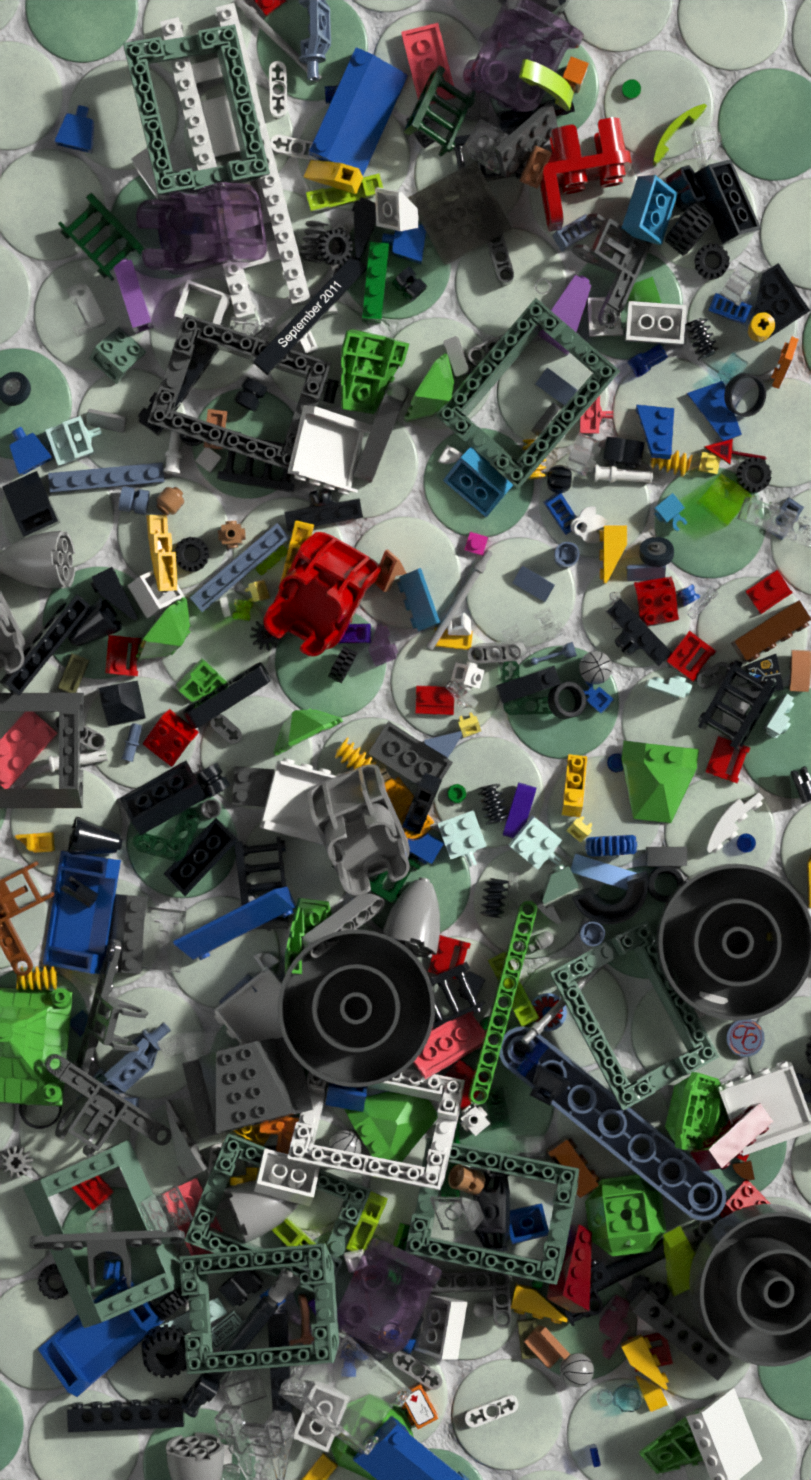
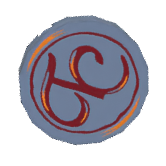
[726,1019,765,1057]

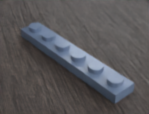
[48,462,165,493]
[190,523,290,613]

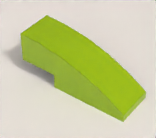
[346,1191,388,1254]
[272,1218,316,1247]

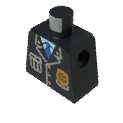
[736,654,784,692]

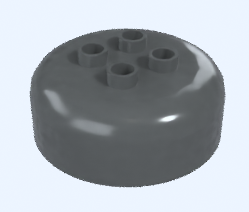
[656,863,811,1021]
[278,929,435,1087]
[689,1204,811,1367]

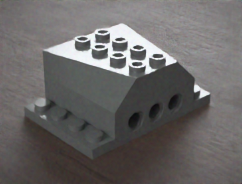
[182,1037,314,1139]

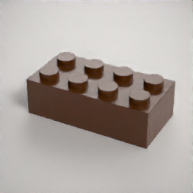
[731,600,811,663]

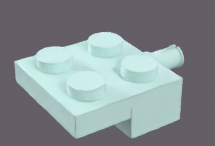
[45,416,102,466]
[437,810,486,867]
[508,815,562,869]

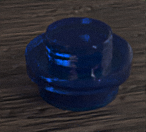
[607,753,624,773]
[736,833,756,853]

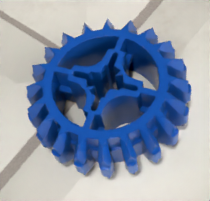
[585,835,637,857]

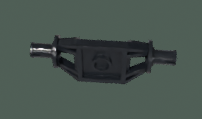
[473,1170,510,1252]

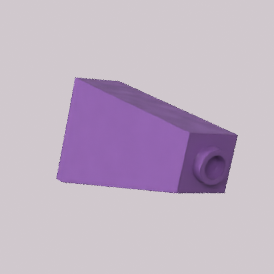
[114,258,154,333]
[538,275,591,355]

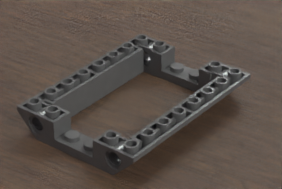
[148,313,331,470]
[0,693,84,808]

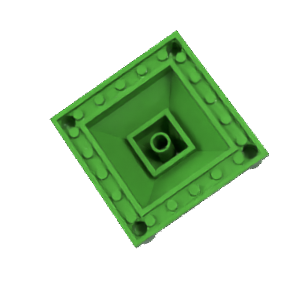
[0,987,73,1107]

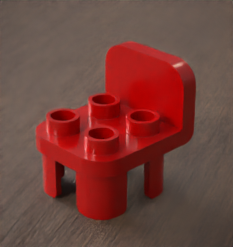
[540,117,632,232]
[264,532,381,657]

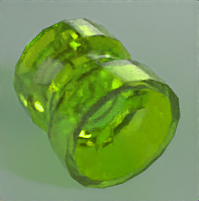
[232,599,253,621]

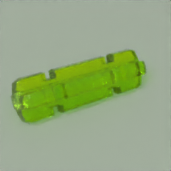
[255,545,288,576]

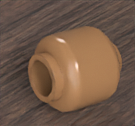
[156,487,184,516]

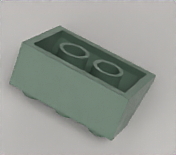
[540,864,579,904]

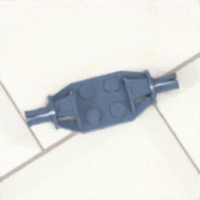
[299,0,331,81]
[76,1022,171,1100]

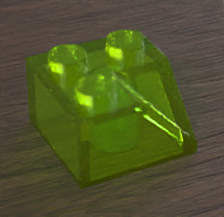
[697,474,752,527]

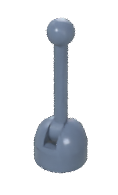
[531,642,577,665]

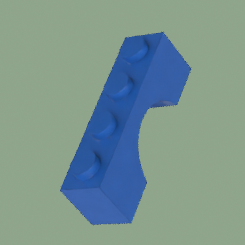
[407,833,444,865]

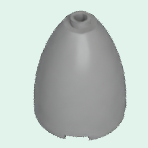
[0,531,76,588]
[382,877,440,958]
[224,1180,299,1243]
[166,1432,224,1480]

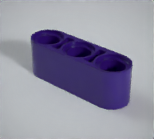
[503,782,537,838]

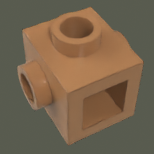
[218,521,246,549]

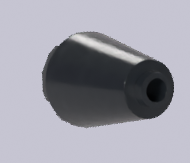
[67,598,122,647]
[68,817,123,855]

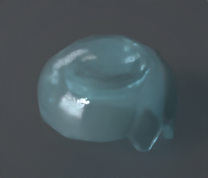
[612,1383,643,1412]

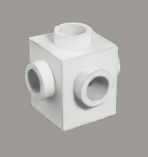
[451,662,484,690]
[460,1105,490,1136]

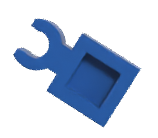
[583,682,614,714]

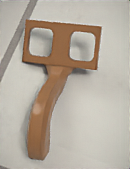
[289,1294,314,1346]

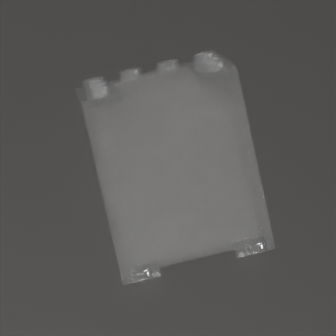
[278,1333,412,1455]

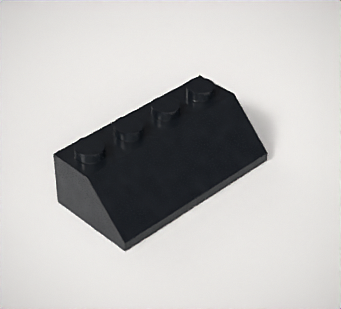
[695,159,761,244]
[120,760,207,836]
[164,818,238,896]

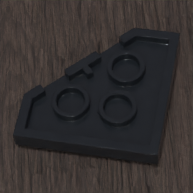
[753,263,810,343]

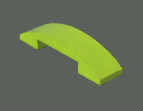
[519,59,574,111]
[653,103,707,167]
[306,173,383,212]
[488,952,539,1026]

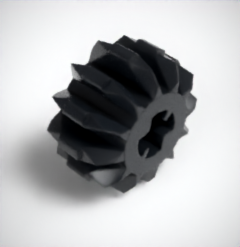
[250,618,282,651]

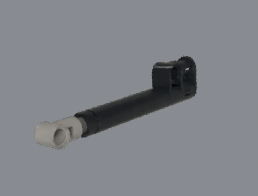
[563,1219,714,1327]
[181,1268,301,1418]

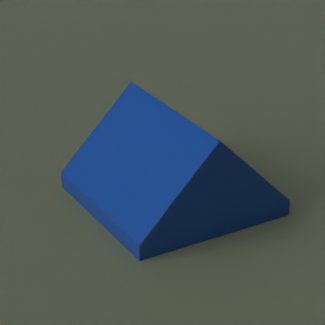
[325,1082,368,1112]
[509,1203,549,1244]

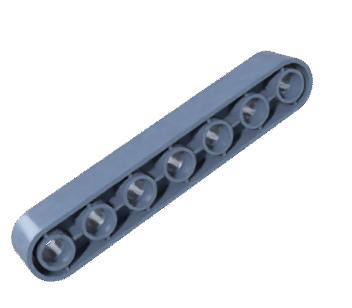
[499,1024,726,1220]

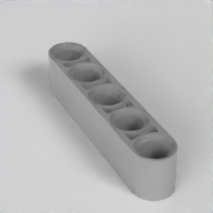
[301,890,385,958]

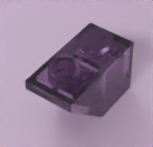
[368,623,399,668]

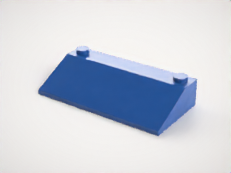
[309,47,408,176]
[43,851,121,974]
[173,887,296,961]
[38,1274,164,1397]
[353,1415,470,1480]

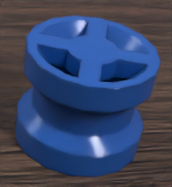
[677,584,700,607]
[103,1260,121,1281]

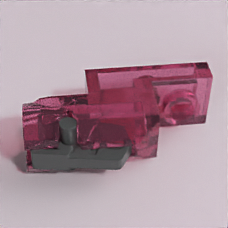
[598,1294,630,1360]

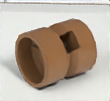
[448,1164,485,1195]

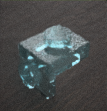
[717,352,748,384]

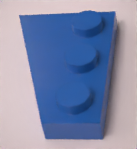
[687,381,742,441]
[636,404,674,460]

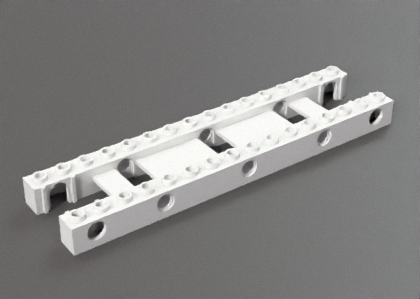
[160,3,311,321]

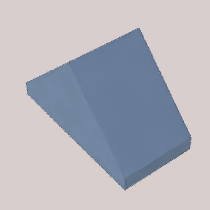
[424,731,462,758]

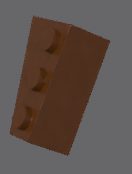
[547,1136,599,1198]

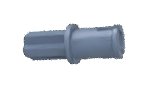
[121,723,142,762]

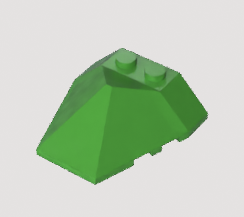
[341,329,409,414]
[404,353,455,422]
[136,597,191,660]
[273,708,343,757]
[621,740,699,823]
[285,898,332,976]
[344,1091,438,1162]
[639,1406,705,1474]

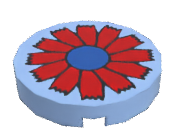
[531,993,567,1032]

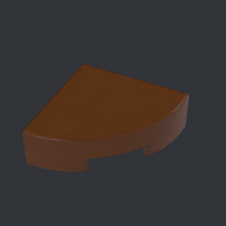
[732,1160,755,1180]

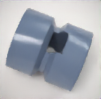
[119,486,150,515]
[554,542,580,568]
[579,920,605,947]

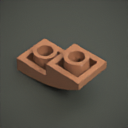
[789,650,811,692]

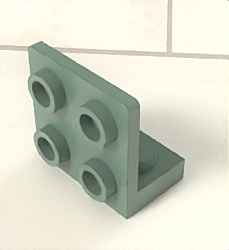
[89,327,146,384]

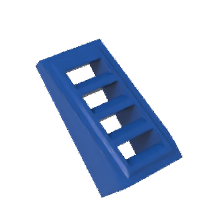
[708,293,752,325]
[543,493,581,535]

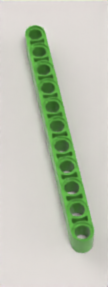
[468,901,537,1105]

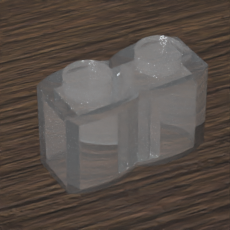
[720,262,759,306]
[564,432,601,476]

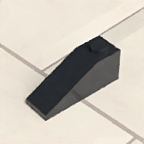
[352,197,376,261]
[90,567,139,621]
[496,666,561,703]
[402,773,442,834]

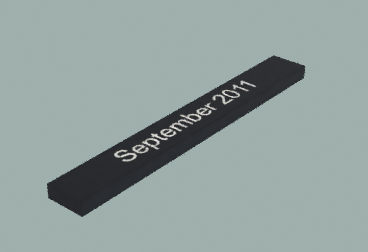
[253,256,367,375]

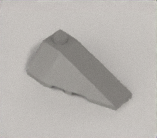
[165,1099,209,1179]

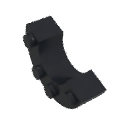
[572,871,648,924]

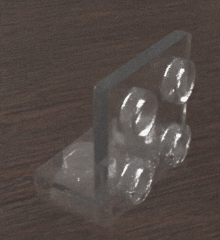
[138,1185,193,1232]

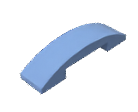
[570,854,637,890]

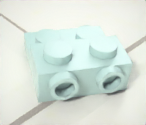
[645,675,692,699]
[763,694,794,739]

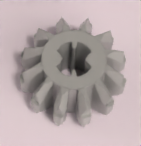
[0,1145,34,1178]

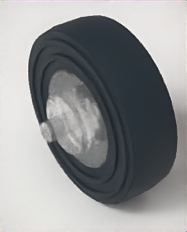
[0,372,31,406]

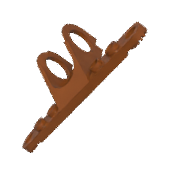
[0,861,55,976]

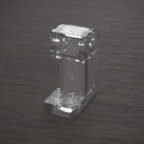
[66,283,107,337]

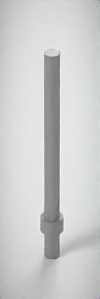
[235,0,322,82]
[426,550,493,650]
[521,967,602,1045]

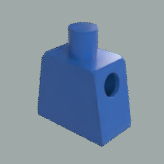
[55,105,94,154]
[382,225,427,264]
[9,427,53,476]

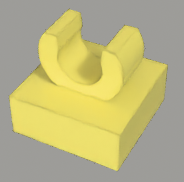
[698,452,720,475]
[245,580,270,602]
[458,712,481,738]
[566,816,592,843]

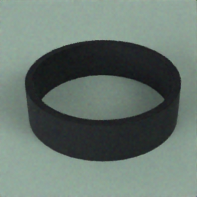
[724,373,766,417]
[19,1104,62,1129]

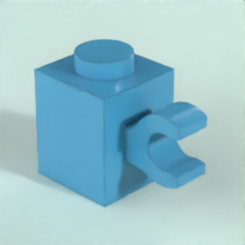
[654,493,687,532]

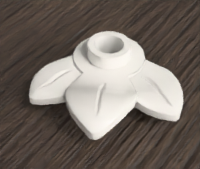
[570,506,607,543]

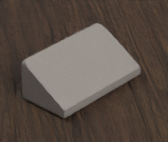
[443,336,471,377]
[87,409,127,433]

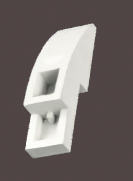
[706,792,764,853]

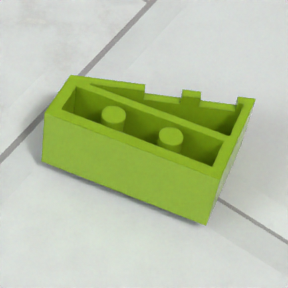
[663,1226,695,1297]

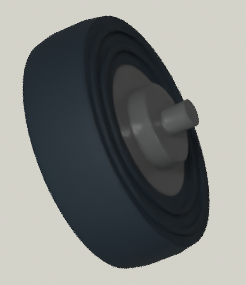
[639,537,674,567]

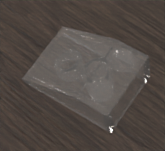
[142,907,186,972]

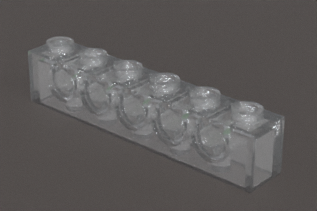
[737,495,811,548]

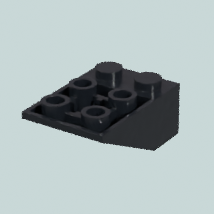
[2,471,61,538]

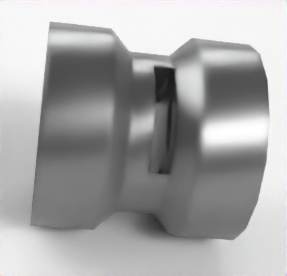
[201,799,221,818]

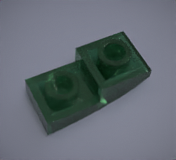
[486,1087,511,1130]

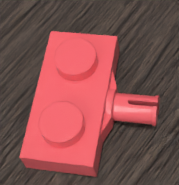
[580,396,613,434]

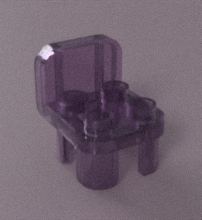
[463,0,584,112]
[136,182,267,275]
[337,1238,442,1354]

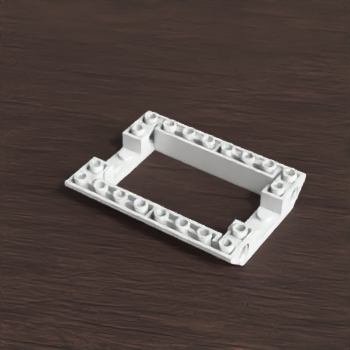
[287,1069,465,1191]

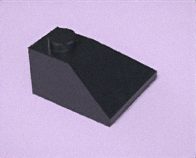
[99,681,146,726]

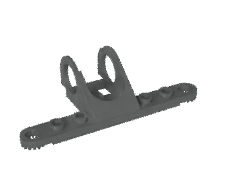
[572,213,652,328]
[76,939,149,1074]
[44,1054,172,1158]
[29,1230,185,1290]

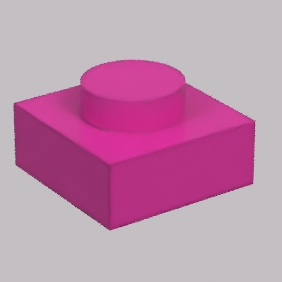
[465,532,488,556]

